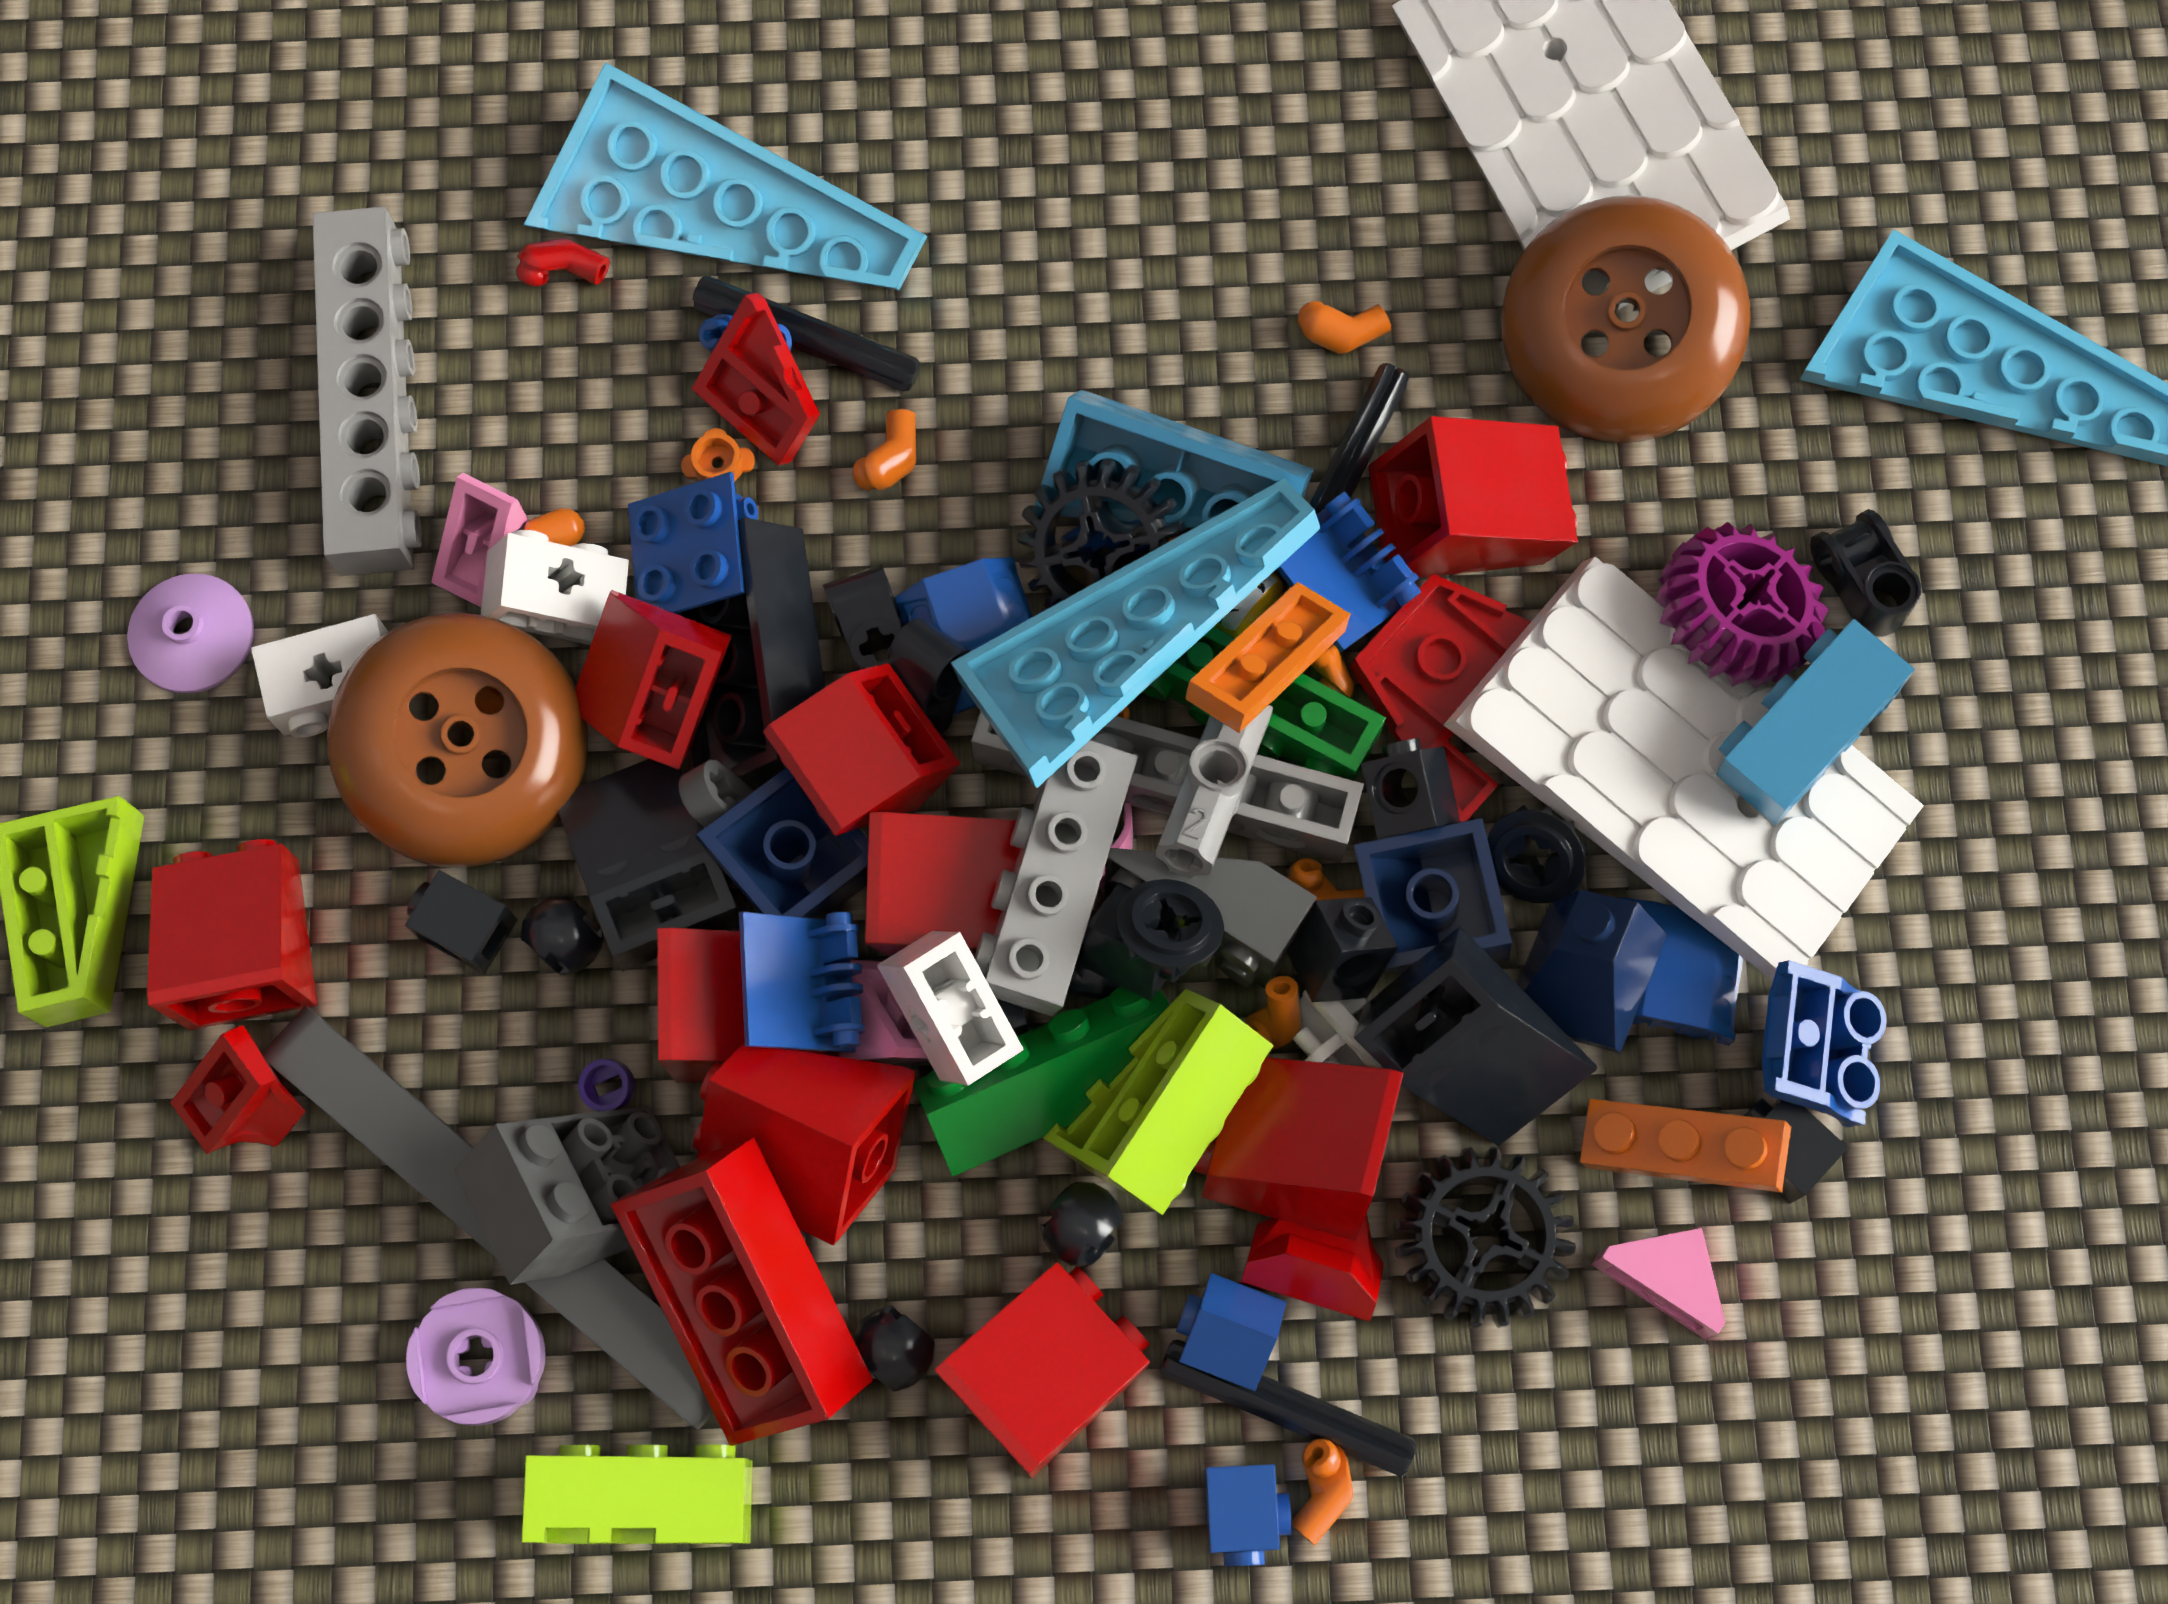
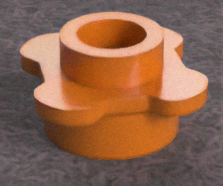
[681,428,755,483]

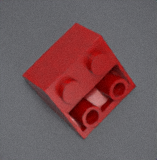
[575,590,732,770]
[763,663,961,836]

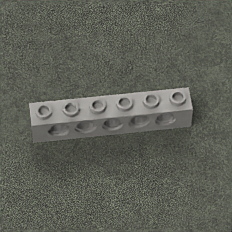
[312,206,422,577]
[971,711,1364,863]

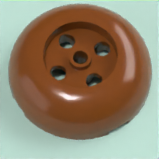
[1501,195,1751,443]
[327,613,588,868]

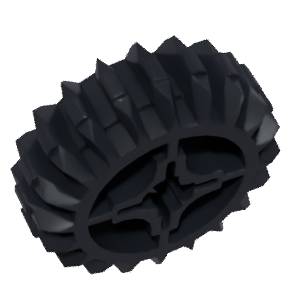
[1017,458,1186,609]
[1394,1147,1576,1328]

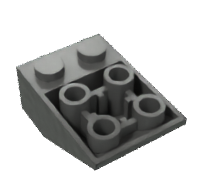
[1105,848,1317,989]
[454,1105,681,1285]

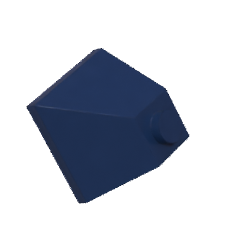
[696,767,869,919]
[1517,890,1667,1053]

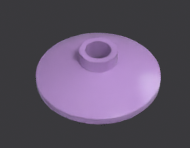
[127,573,254,694]

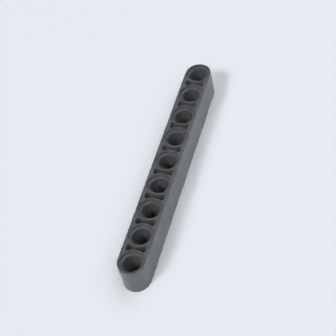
[262,1005,713,1430]

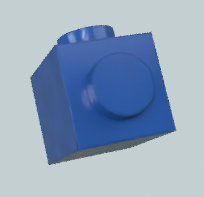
[1176,1273,1286,1391]
[1204,1464,1291,1567]

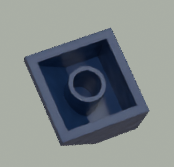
[1354,818,1512,973]

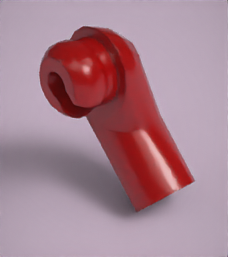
[516,238,610,287]

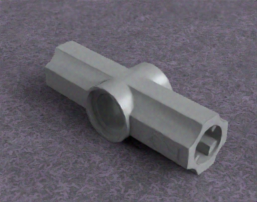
[1156,705,1273,878]

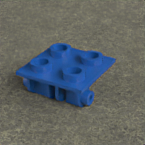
[628,472,758,614]
[1277,492,1421,653]
[739,912,866,1053]

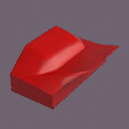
[170,1025,306,1154]
[1241,1214,1384,1322]

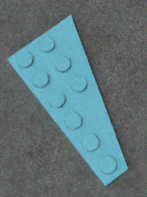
[524,62,927,290]
[1799,229,2168,466]
[951,478,1320,788]

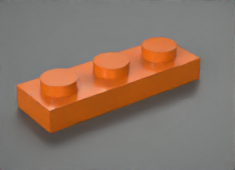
[1185,582,1351,733]
[1579,1099,1791,1192]

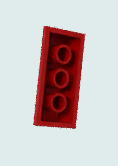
[610,1137,873,1446]

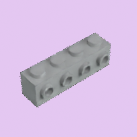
[974,740,1138,1016]

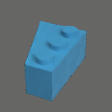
[1716,619,1915,826]

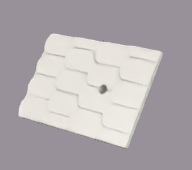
[1392,0,1790,310]
[1444,556,1924,981]

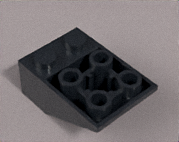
[558,759,739,972]
[1354,926,1597,1146]

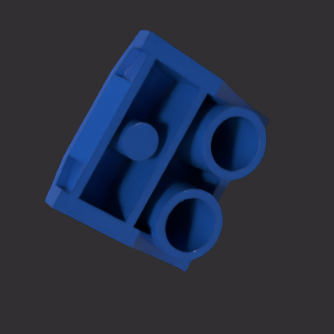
[894,557,1033,716]
[1620,897,1743,1046]
[1762,960,1886,1127]

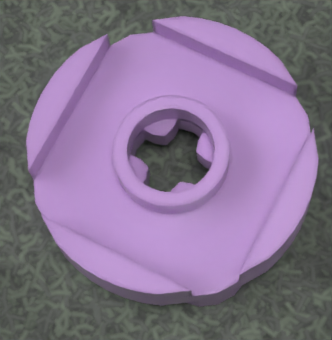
[406,1288,546,1426]

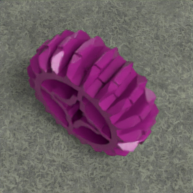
[1655,522,1829,689]

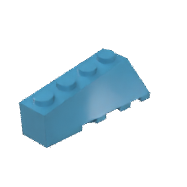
[1034,390,1314,528]

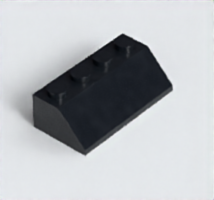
[676,518,825,790]

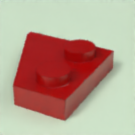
[691,293,820,466]

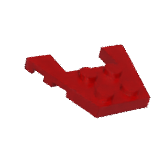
[1350,574,1531,825]

